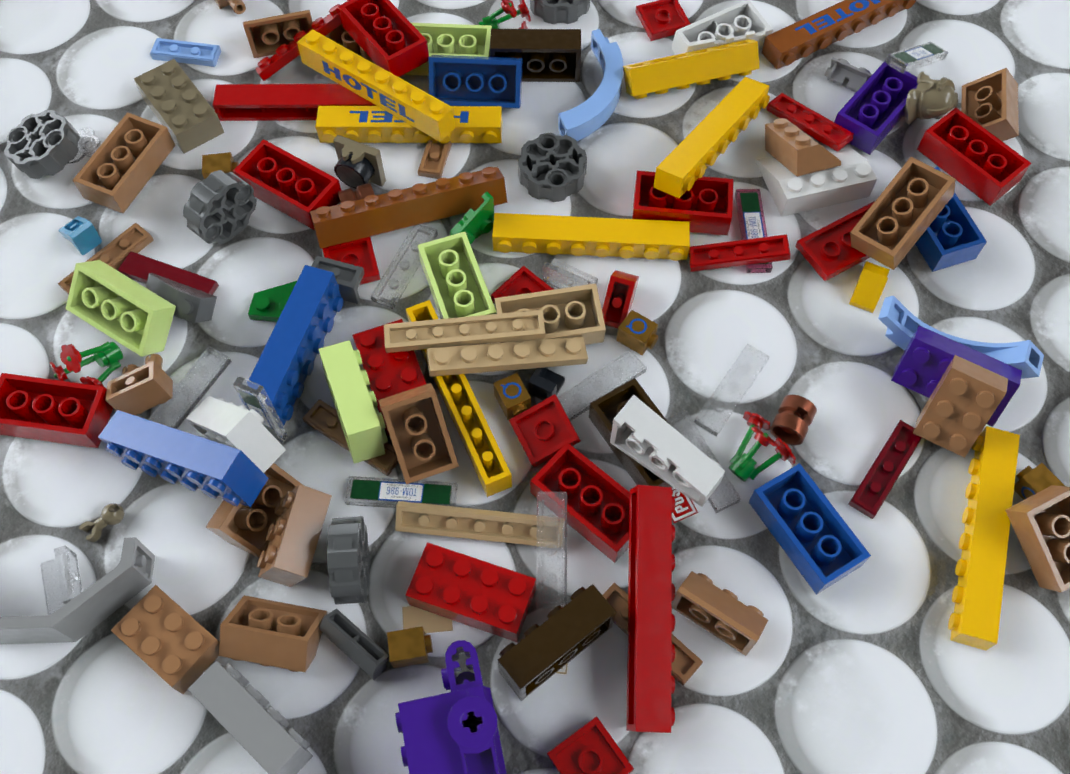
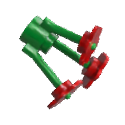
[479,0,531,29]
[49,342,123,387]
[728,411,796,482]

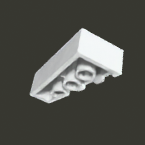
[671,0,773,55]
[610,395,725,507]
[186,396,286,473]

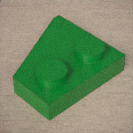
[450,192,494,245]
[248,281,297,322]

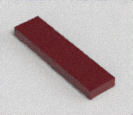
[118,251,219,295]
[848,420,922,519]

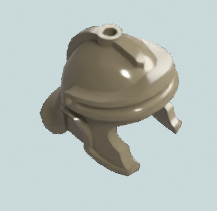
[905,71,958,125]

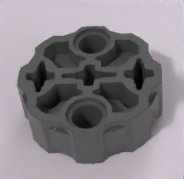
[530,0,590,24]
[4,110,80,179]
[518,133,587,202]
[183,170,257,245]
[327,516,370,605]

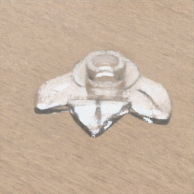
[67,127,101,164]

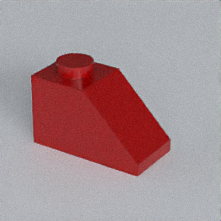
[602,270,639,329]

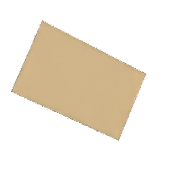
[402,606,453,633]

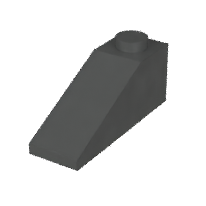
[146,273,217,323]

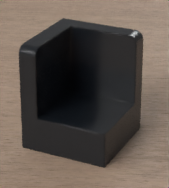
[528,367,565,400]

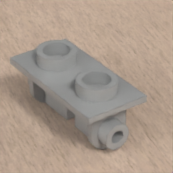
[824,57,872,92]

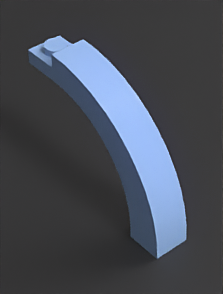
[558,29,623,141]
[878,296,1044,379]

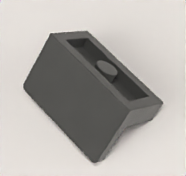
[311,256,365,304]

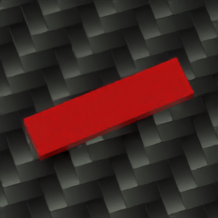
[766,93,854,152]
[688,234,791,272]

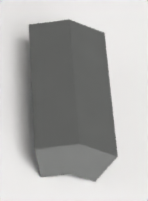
[319,608,389,681]

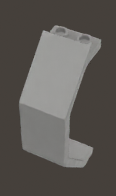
[0,537,155,644]

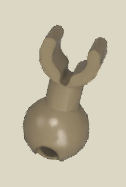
[79,503,125,542]

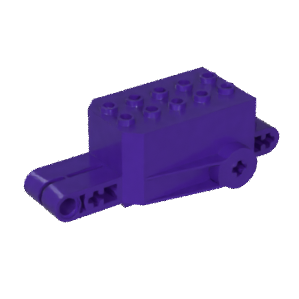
[395,640,507,774]

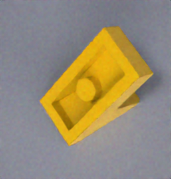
[849,261,890,313]

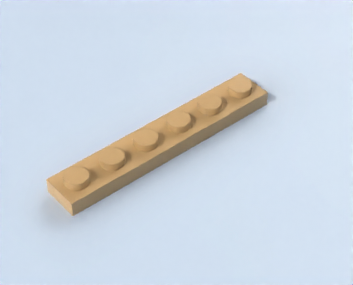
[384,310,545,353]
[427,337,588,377]
[395,501,565,548]

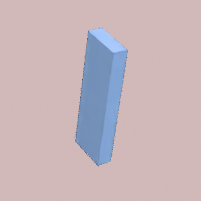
[150,38,221,67]

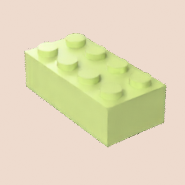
[404,23,492,76]
[417,232,496,319]
[66,260,176,357]
[319,340,388,464]

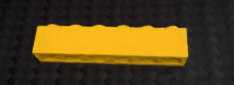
[623,39,760,99]

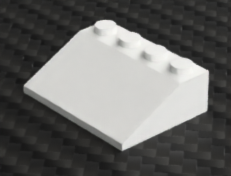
[756,144,877,217]

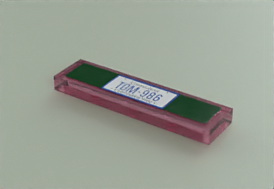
[735,189,773,273]

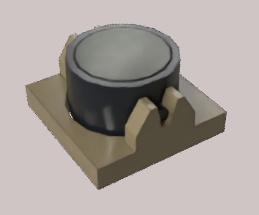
[333,135,386,189]

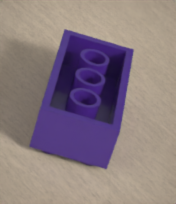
[834,60,918,155]
[891,325,1022,427]

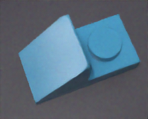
[58,216,102,255]

